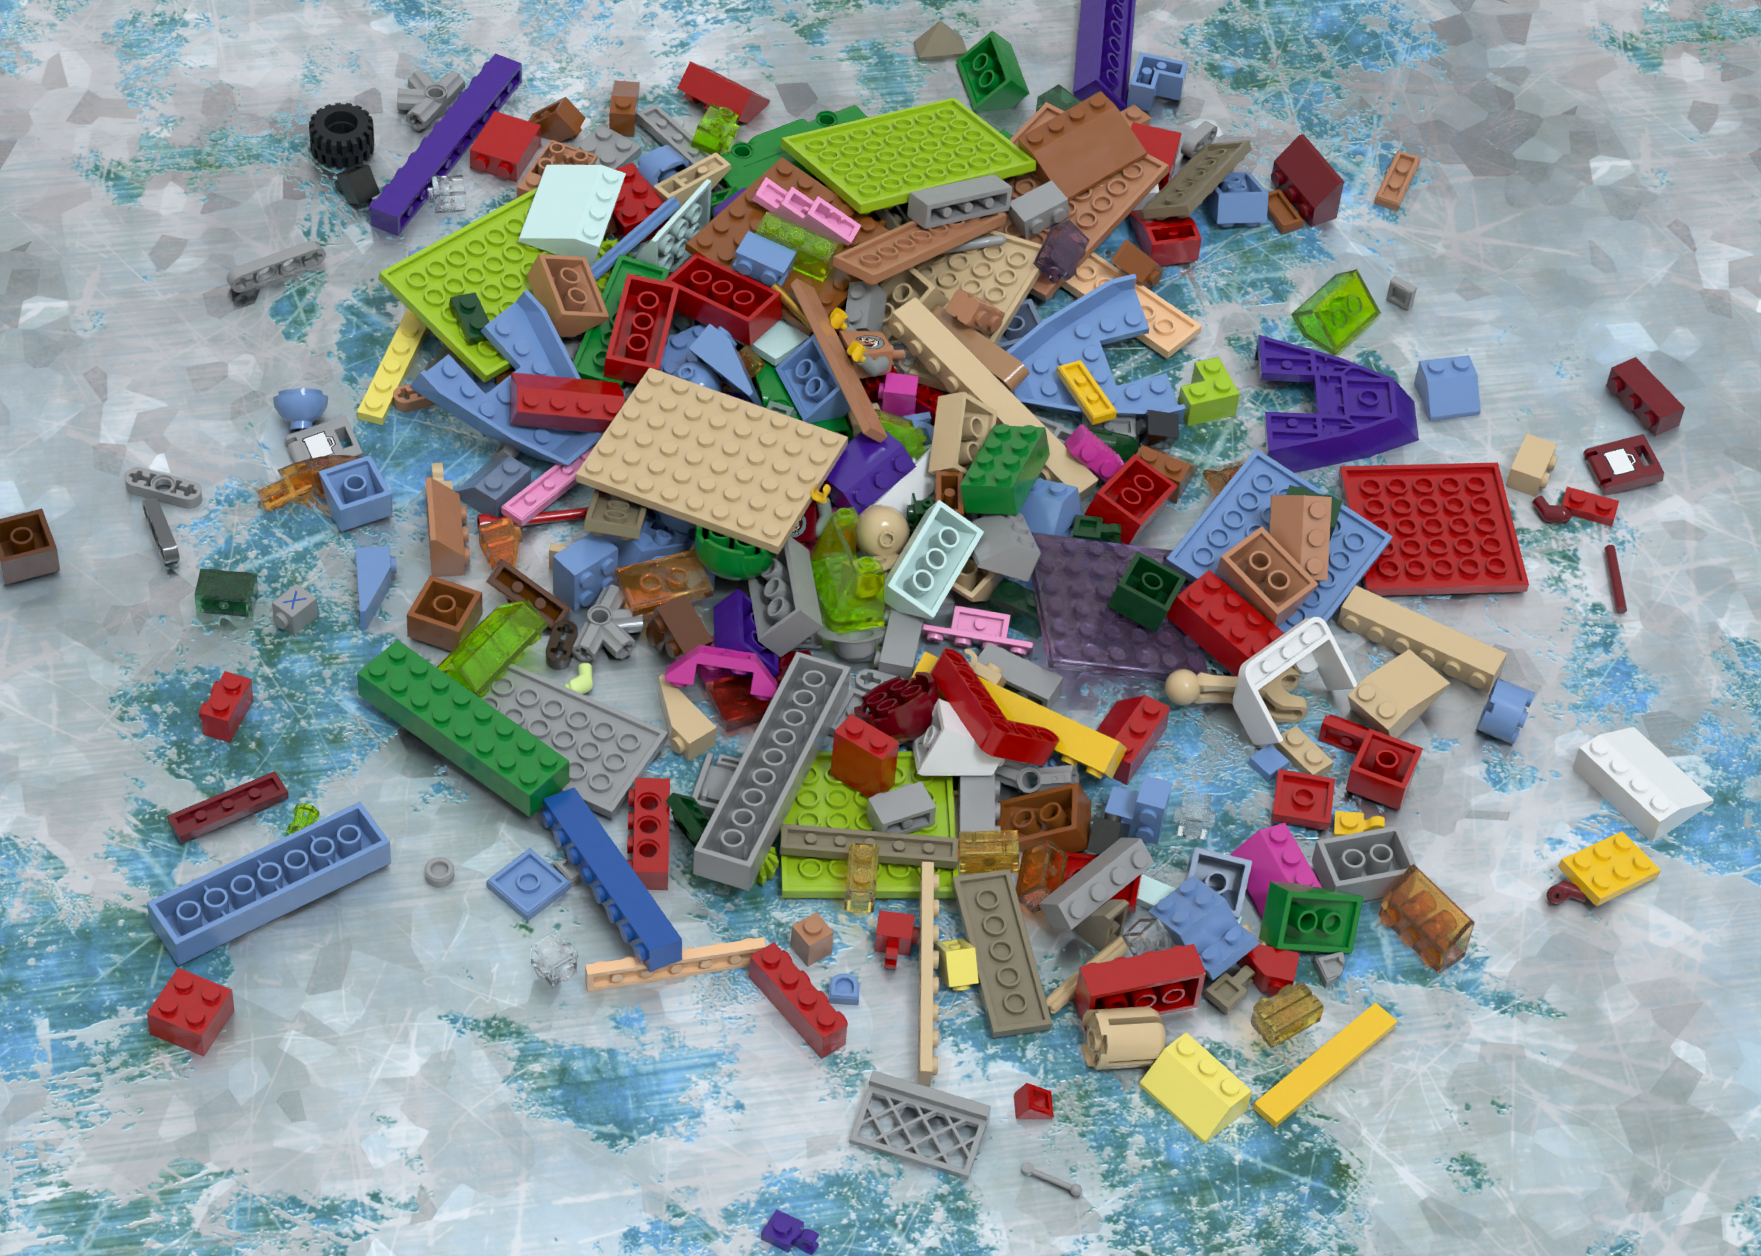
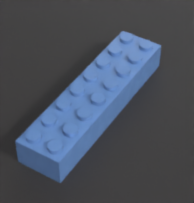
[147,802,391,966]

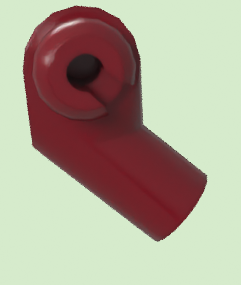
[1532,496,1572,523]

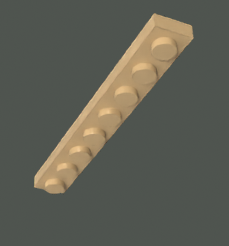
[918,862,939,1087]

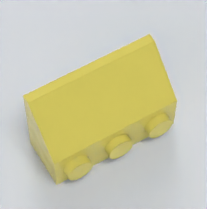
[1139,1032,1252,1145]

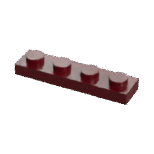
[167,771,289,843]

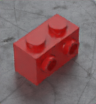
[199,671,253,743]

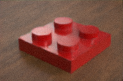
[1271,769,1335,830]

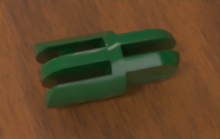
[1088,428,1138,461]

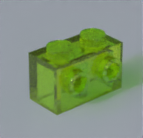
[691,103,740,155]

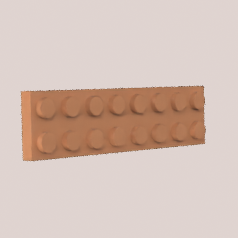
[832,212,1007,285]

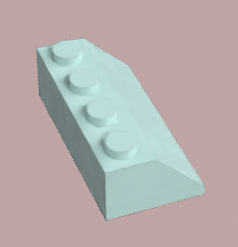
[876,500,984,620]

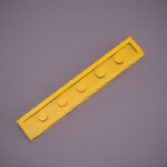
[1253,1002,1398,1128]

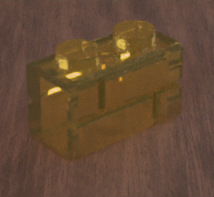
[959,830,1019,874]
[844,843,879,914]
[1250,982,1324,1048]

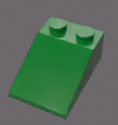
[1259,881,1363,954]

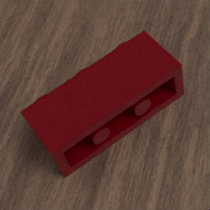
[1606,357,1685,436]

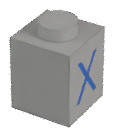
[272,584,318,635]

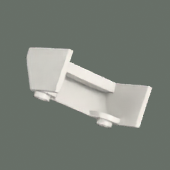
[1233,617,1358,745]

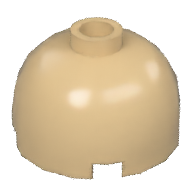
[854,504,910,557]

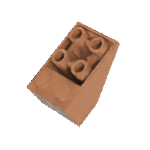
[517,140,598,198]

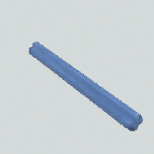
[590,197,681,281]

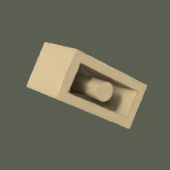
[1506,433,1559,497]

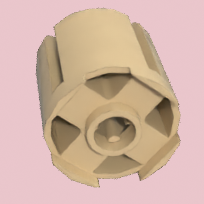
[1082,1006,1166,1070]

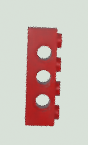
[627,778,670,890]

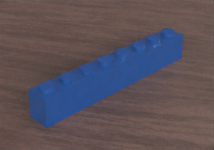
[540,787,682,972]

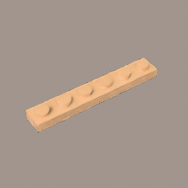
[585,937,766,992]

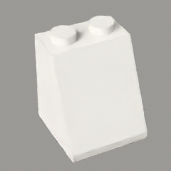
[912,699,1005,776]

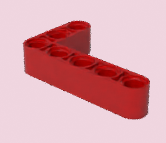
[930,648,1059,766]

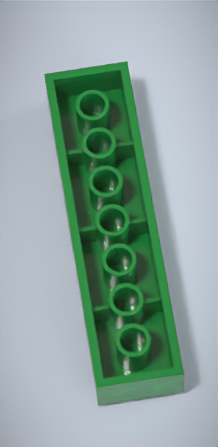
[357,640,569,817]

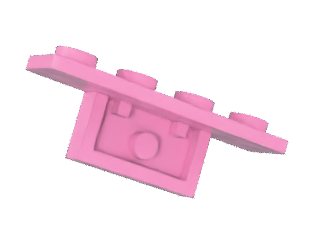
[922,606,1034,657]

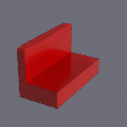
[1318,714,1376,755]

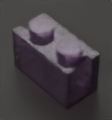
[1033,220,1090,284]

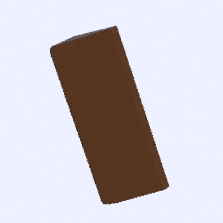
[486,559,571,629]

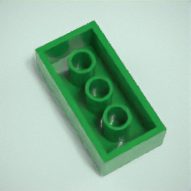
[960,424,1050,515]

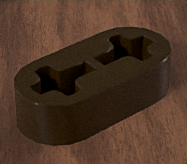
[546,620,578,670]

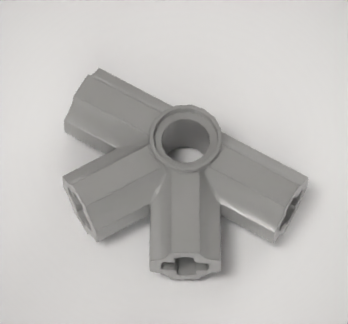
[397,69,465,131]
[572,584,643,663]

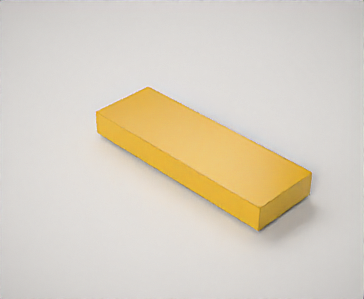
[1056,360,1117,425]

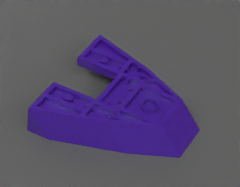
[1254,335,1419,473]

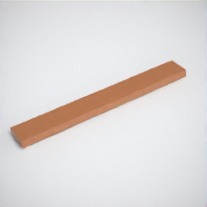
[791,278,888,443]

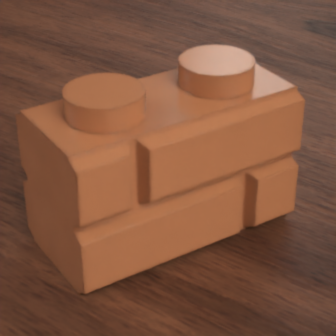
[946,288,1004,335]

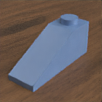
[355,546,397,630]

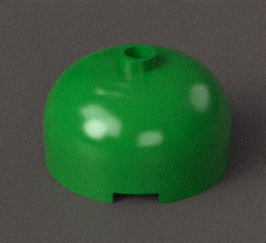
[694,525,777,581]

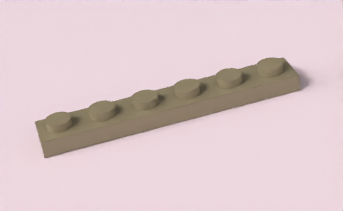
[780,824,959,869]

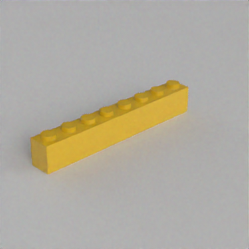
[911,651,1127,779]

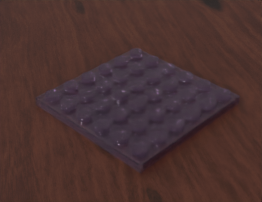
[1031,532,1208,681]

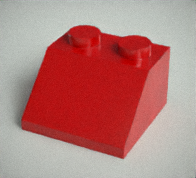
[1345,728,1423,810]

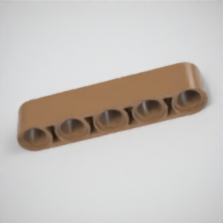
[930,305,1029,393]

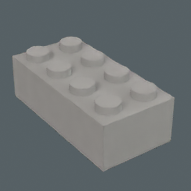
[748,536,823,657]

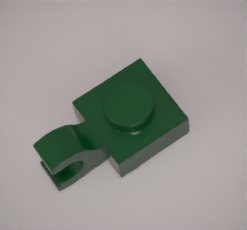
[1072,515,1122,546]

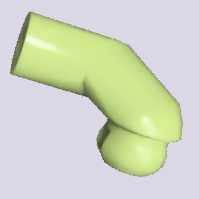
[564,663,593,694]

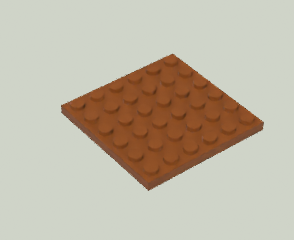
[685,157,889,337]

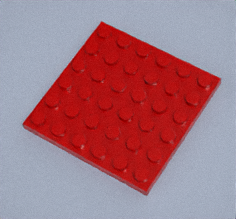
[1339,462,1529,596]

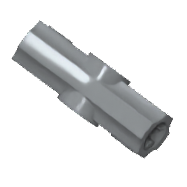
[995,759,1079,793]

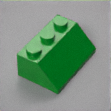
[956,30,1030,112]

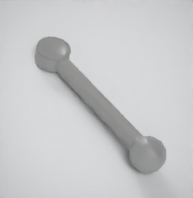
[1021,1162,1082,1196]

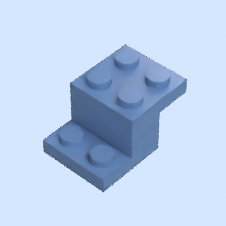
[1148,875,1259,980]

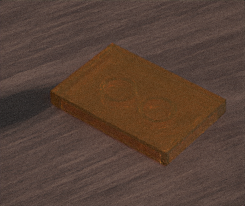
[615,549,713,617]

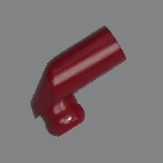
[1546,880,1587,905]

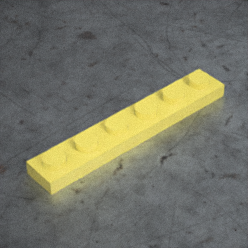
[357,308,429,425]

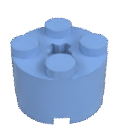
[637,145,692,189]
[1477,678,1535,745]

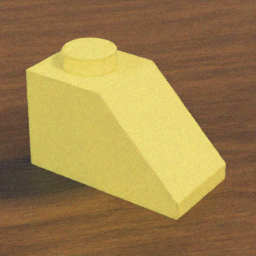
[934,938,979,991]

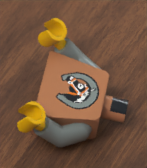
[829,308,904,379]

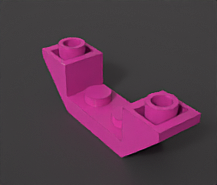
[665,645,779,701]

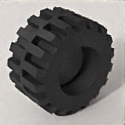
[309,103,374,169]

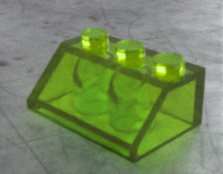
[755,212,845,282]
[1291,269,1381,354]

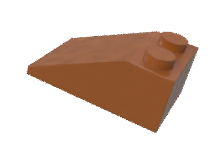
[996,782,1092,854]

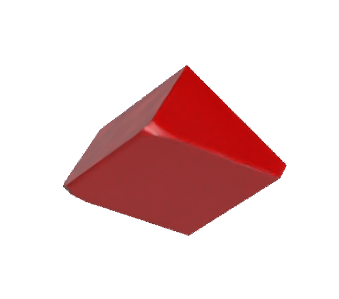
[1014,1083,1054,1120]

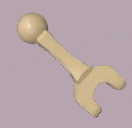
[1165,665,1309,723]

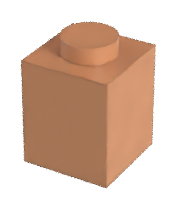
[790,912,834,967]

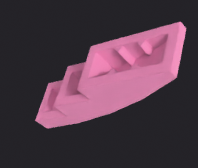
[751,177,861,246]

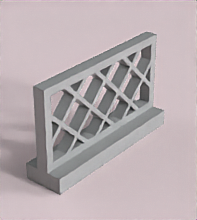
[850,1070,991,1179]

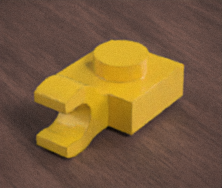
[1333,811,1385,837]

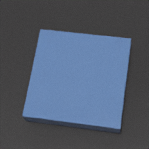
[486,848,571,922]

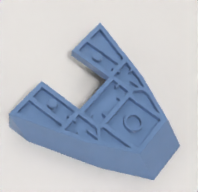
[1006,274,1186,423]
[409,289,602,466]

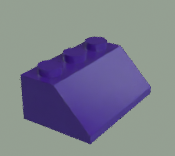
[823,431,917,516]
[713,589,779,677]

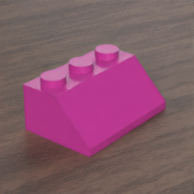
[1230,823,1322,920]

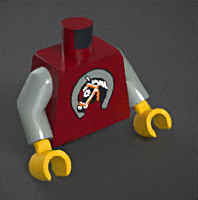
[790,484,833,549]

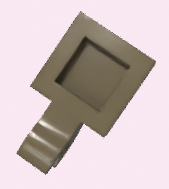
[1205,965,1255,1014]

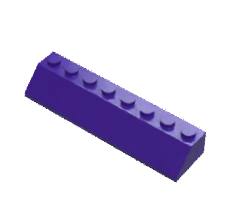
[1073,0,1136,112]

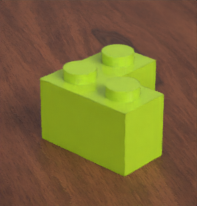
[1178,357,1240,427]

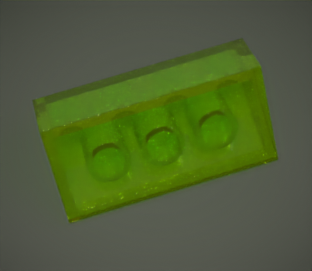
[437,599,548,698]

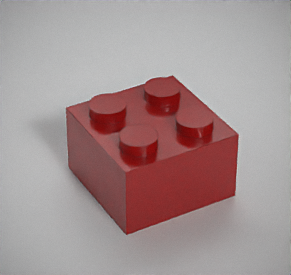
[147,968,234,1056]

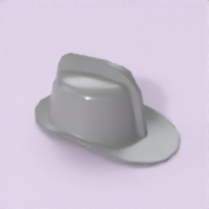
[816,625,884,662]

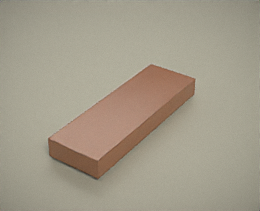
[1374,150,1421,211]

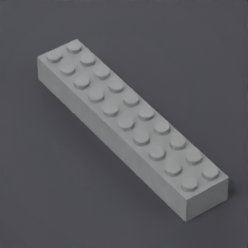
[693,652,851,891]

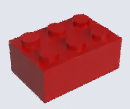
[612,163,670,244]
[1084,454,1178,546]

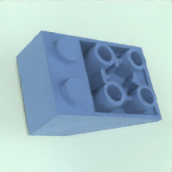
[604,511,694,578]

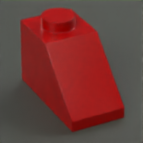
[1236,944,1299,996]

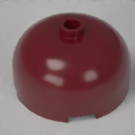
[854,672,942,745]

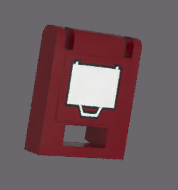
[1583,434,1664,495]

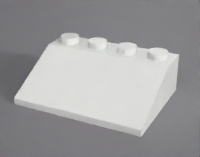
[1573,727,1714,843]

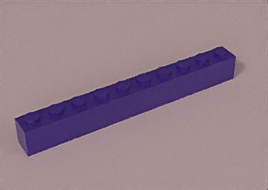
[369,53,522,236]

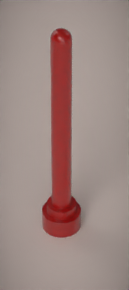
[477,507,589,537]

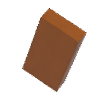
[1267,189,1304,235]

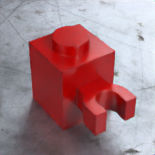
[874,910,919,970]

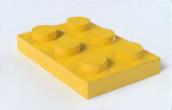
[1558,831,1661,907]

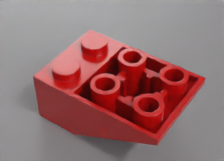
[1128,210,1202,266]

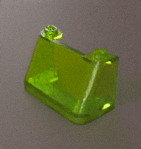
[810,507,885,633]

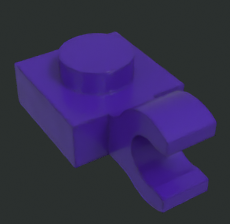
[761,1209,819,1255]

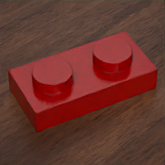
[1561,486,1619,527]

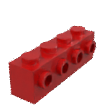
[749,942,848,1059]

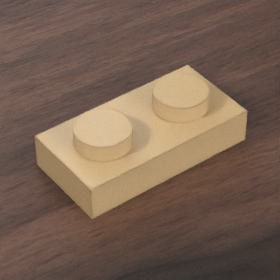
[1273,726,1334,776]

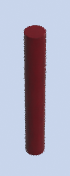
[1604,545,1627,614]

